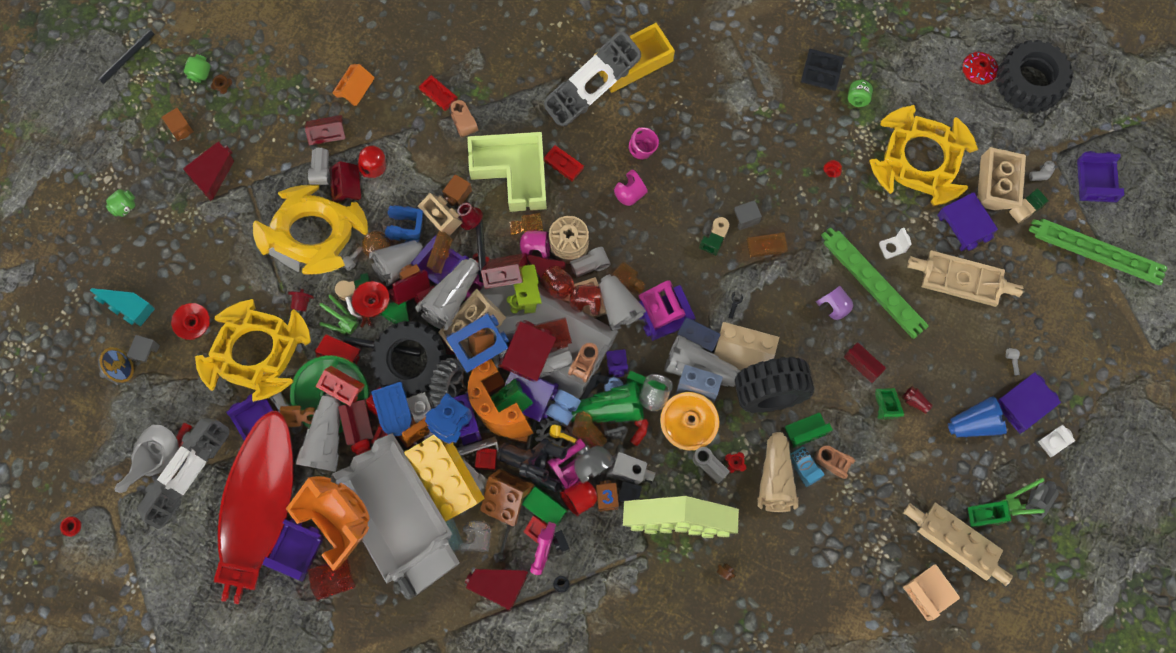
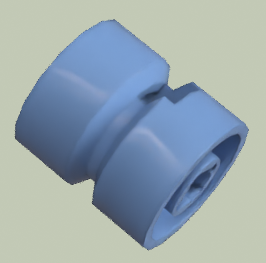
[545,389,581,426]

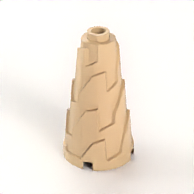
[758,432,798,512]

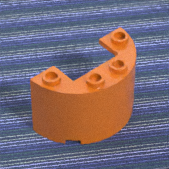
[468,359,533,438]
[286,476,370,571]

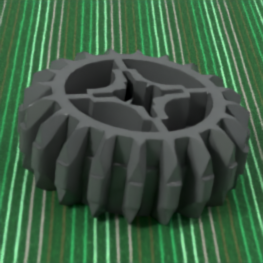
[429,358,472,406]

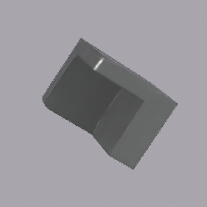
[734,200,762,230]
[127,335,160,362]

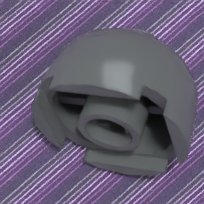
[574,445,615,483]

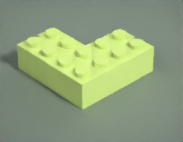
[468,132,547,212]
[623,496,739,538]

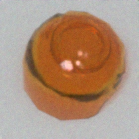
[362,231,390,259]

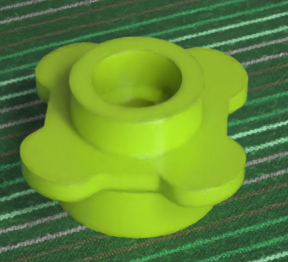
[507,292,525,314]

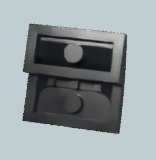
[801,49,845,91]

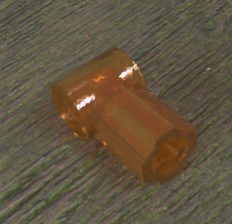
[573,412,607,447]

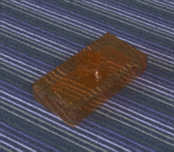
[427,231,453,274]
[747,233,788,258]

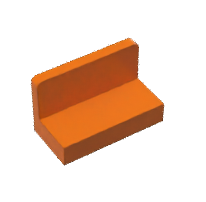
[332,64,374,106]
[397,417,431,448]

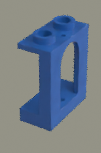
[446,312,510,372]

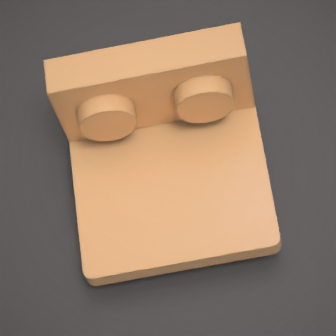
[903,565,960,621]

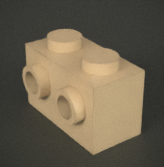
[417,193,462,236]

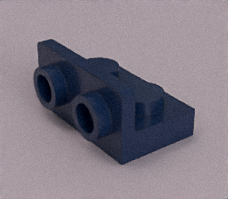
[678,318,720,351]

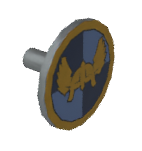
[98,347,134,385]

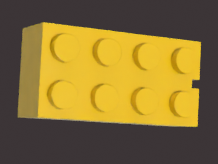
[594,23,675,93]
[404,435,485,522]

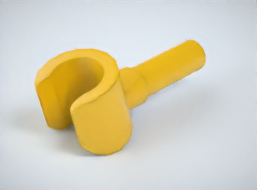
[549,425,576,443]

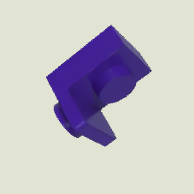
[606,349,628,377]

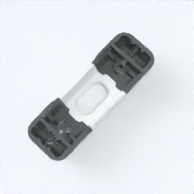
[544,32,641,126]
[137,418,229,529]

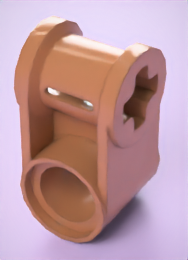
[451,100,478,138]
[568,343,599,383]
[814,446,855,479]

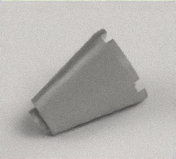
[369,240,423,286]
[599,274,646,330]

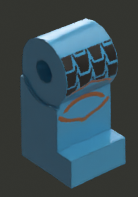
[790,447,825,487]

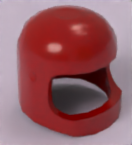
[358,146,386,178]
[560,481,598,516]

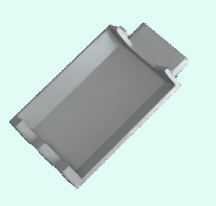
[480,284,618,399]
[330,433,460,595]

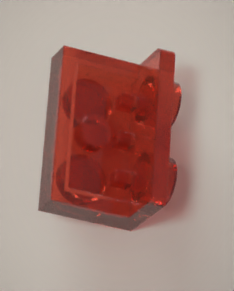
[534,317,572,349]
[308,558,356,600]

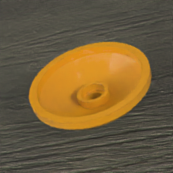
[660,392,720,450]

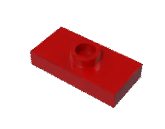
[419,75,458,111]

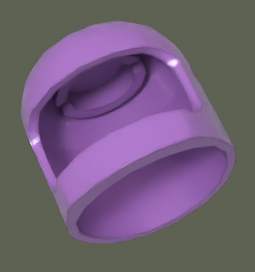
[816,286,853,320]

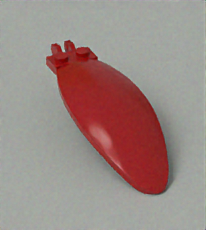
[213,411,293,604]

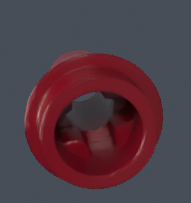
[902,386,933,414]

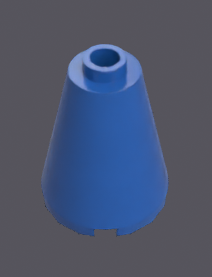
[948,396,1007,438]

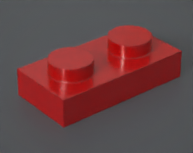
[543,145,584,182]

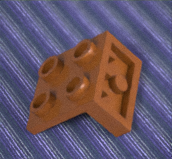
[480,469,534,527]

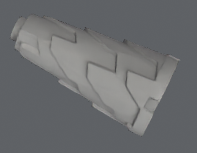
[416,258,479,330]
[664,335,740,387]
[296,393,341,472]

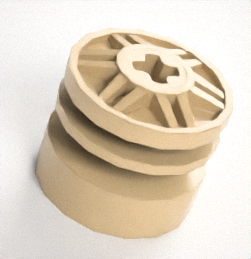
[549,216,589,264]

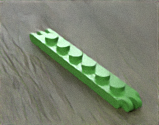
[1029,219,1167,285]
[821,228,928,339]

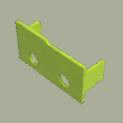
[513,265,542,314]

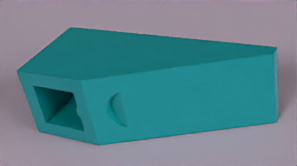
[90,288,155,327]

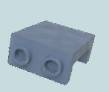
[676,365,723,404]

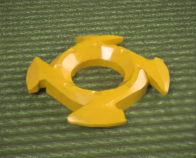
[869,105,978,206]
[253,185,368,274]
[195,299,311,402]

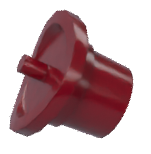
[457,203,483,230]
[288,289,315,312]

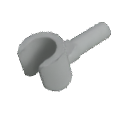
[343,246,363,271]
[1006,348,1020,375]

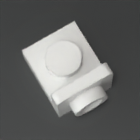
[1038,425,1075,458]

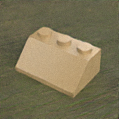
[977,147,1026,210]
[438,289,506,358]
[714,322,779,372]

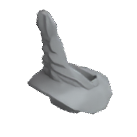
[115,425,178,493]

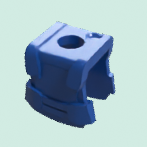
[385,206,423,242]
[425,393,472,444]

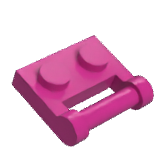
[639,280,686,330]
[547,439,586,489]
[530,522,556,575]

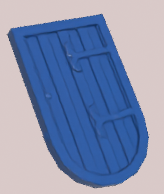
[371,382,412,437]

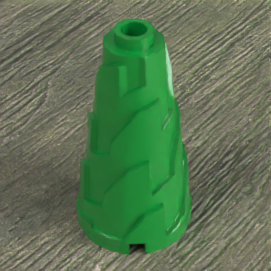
[571,381,644,423]

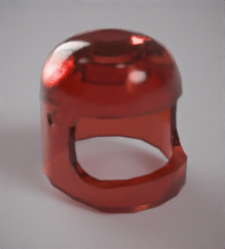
[541,266,574,299]
[569,285,601,315]

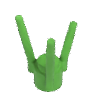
[319,294,359,335]
[1001,478,1045,516]

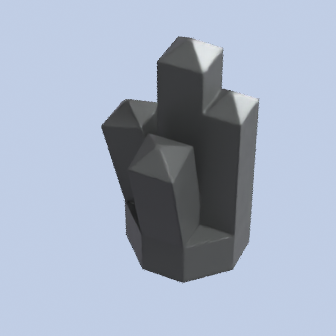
[1025,481,1059,519]

